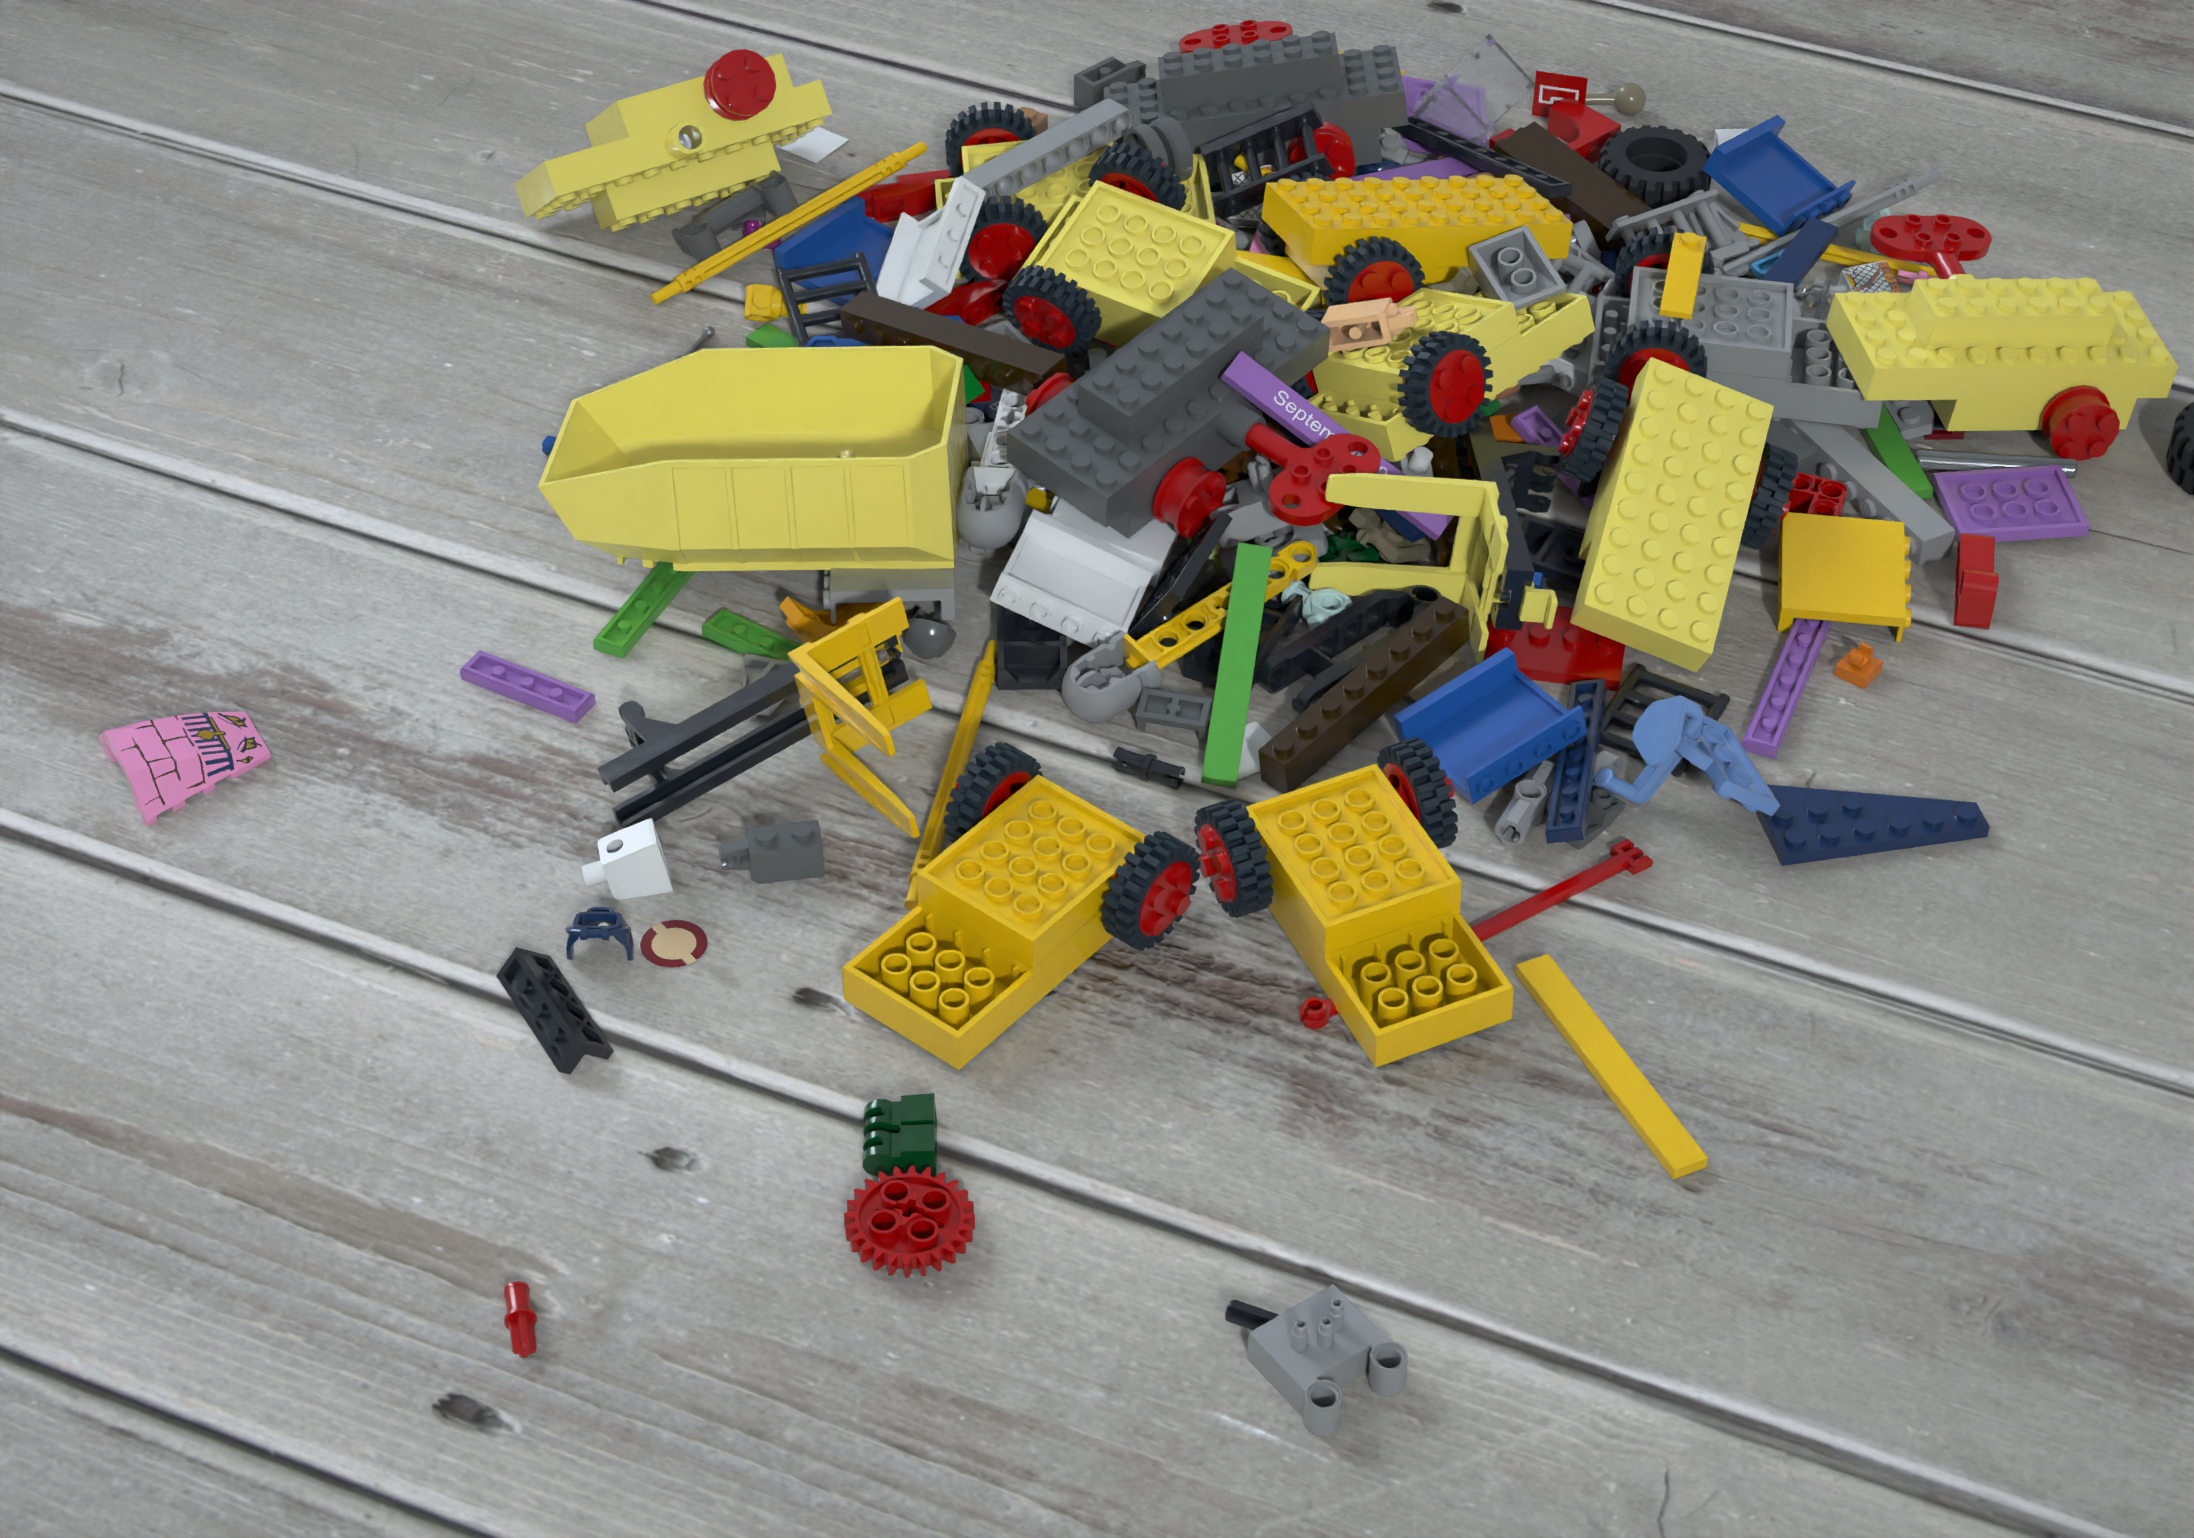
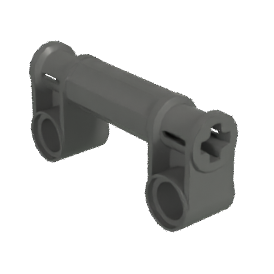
[672,170,798,262]

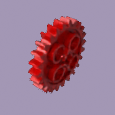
[844,1165,975,1278]

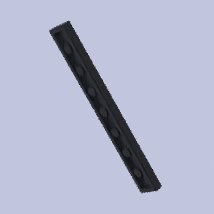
[1391,116,1573,198]

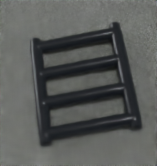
[775,252,879,347]
[1599,664,1730,777]

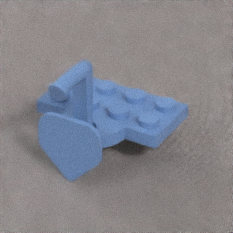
[1594,695,1780,816]

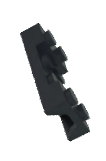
[1521,515,1586,589]
[997,580,1067,690]
[1183,594,1303,690]

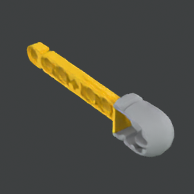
[1062,541,1317,723]

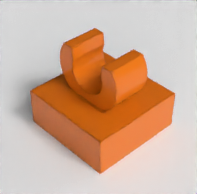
[1834,642,1883,689]

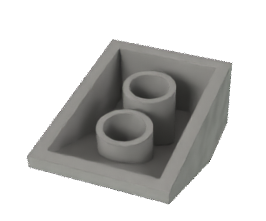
[1468,225,1567,311]

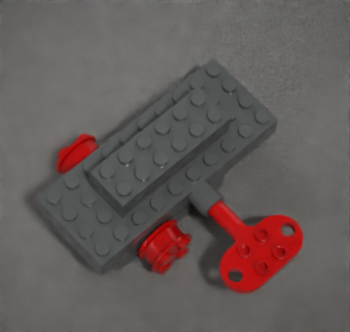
[1104,20,1408,186]
[1007,267,1381,539]

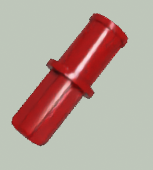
[503,1281,537,1358]

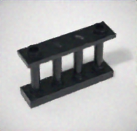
[1200,100,1335,219]

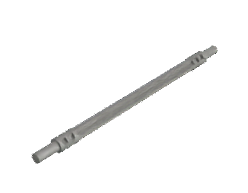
[1714,169,1941,277]

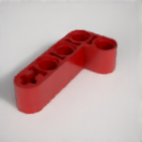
[1788,472,1847,517]
[1954,533,1999,630]

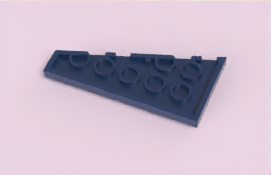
[1756,784,1990,866]

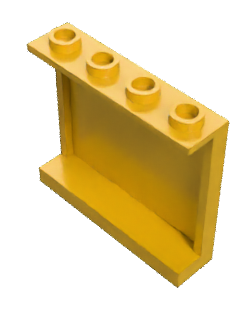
[1777,512,1912,642]

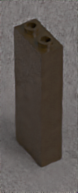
[1493,121,1669,258]

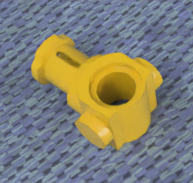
[744,284,807,322]

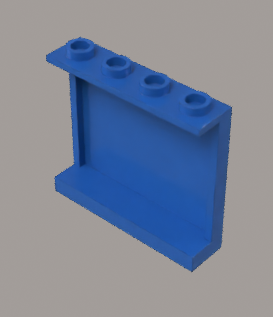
[1702,115,1856,238]
[775,195,895,307]
[1393,647,1587,805]

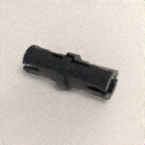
[1111,747,1186,789]

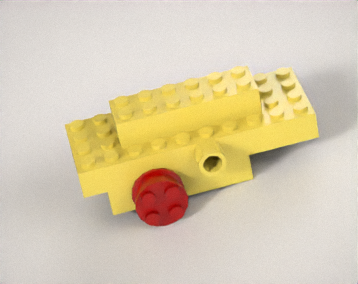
[514,49,832,233]

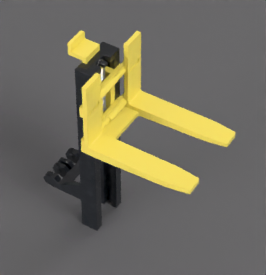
[1308,415,1561,662]

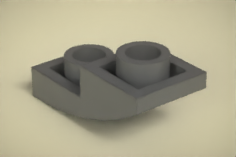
[1566,787,1626,850]

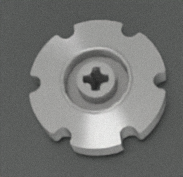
[1219,523,1328,582]

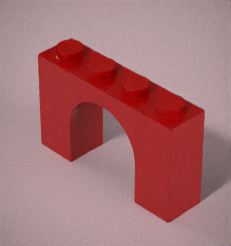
[1489,96,1621,164]

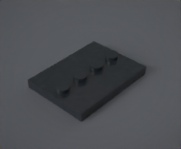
[1127,510,1233,641]

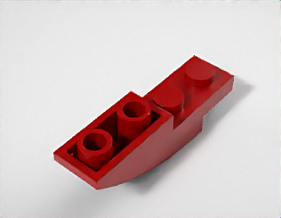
[841,169,956,223]
[923,279,1008,326]

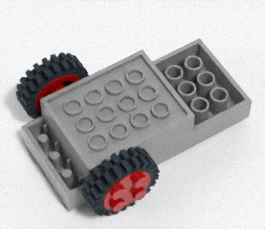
[1587,226,1883,429]

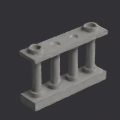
[1605,189,1750,269]

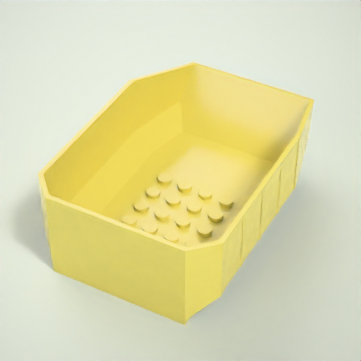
[537,345,969,571]

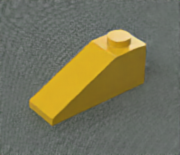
[1659,232,1707,320]

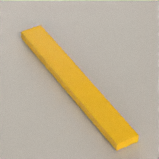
[1515,954,1708,1180]

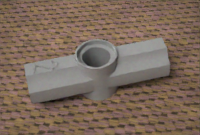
[1495,760,1556,847]

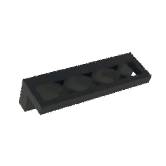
[496,947,614,1075]

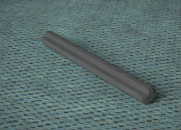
[1915,450,2078,478]

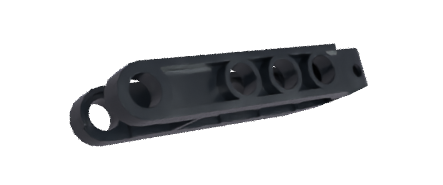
[1255,585,1441,714]

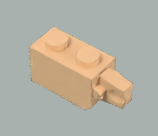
[1321,298,1418,352]

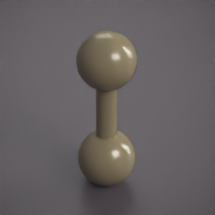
[1585,83,1646,116]

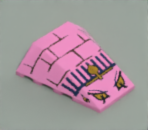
[98,711,271,827]

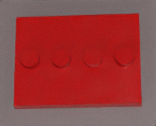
[1483,606,1625,691]

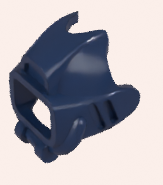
[565,907,634,961]

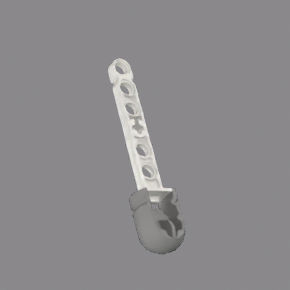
[956,389,1029,549]

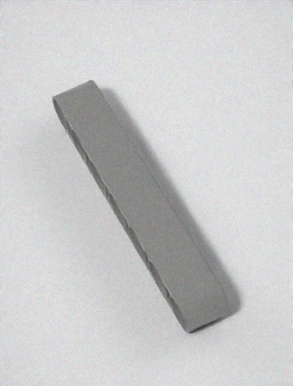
[962,98,1135,206]

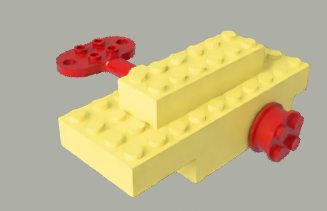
[1825,214,2178,461]

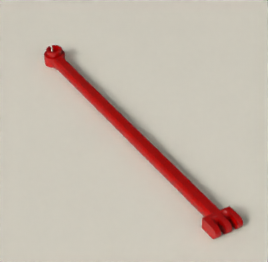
[1299,839,1653,1029]

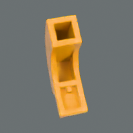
[779,596,887,644]

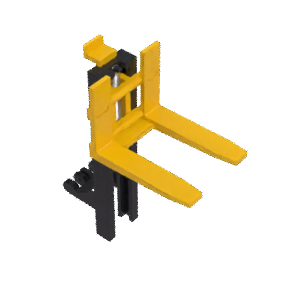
[597,597,932,839]

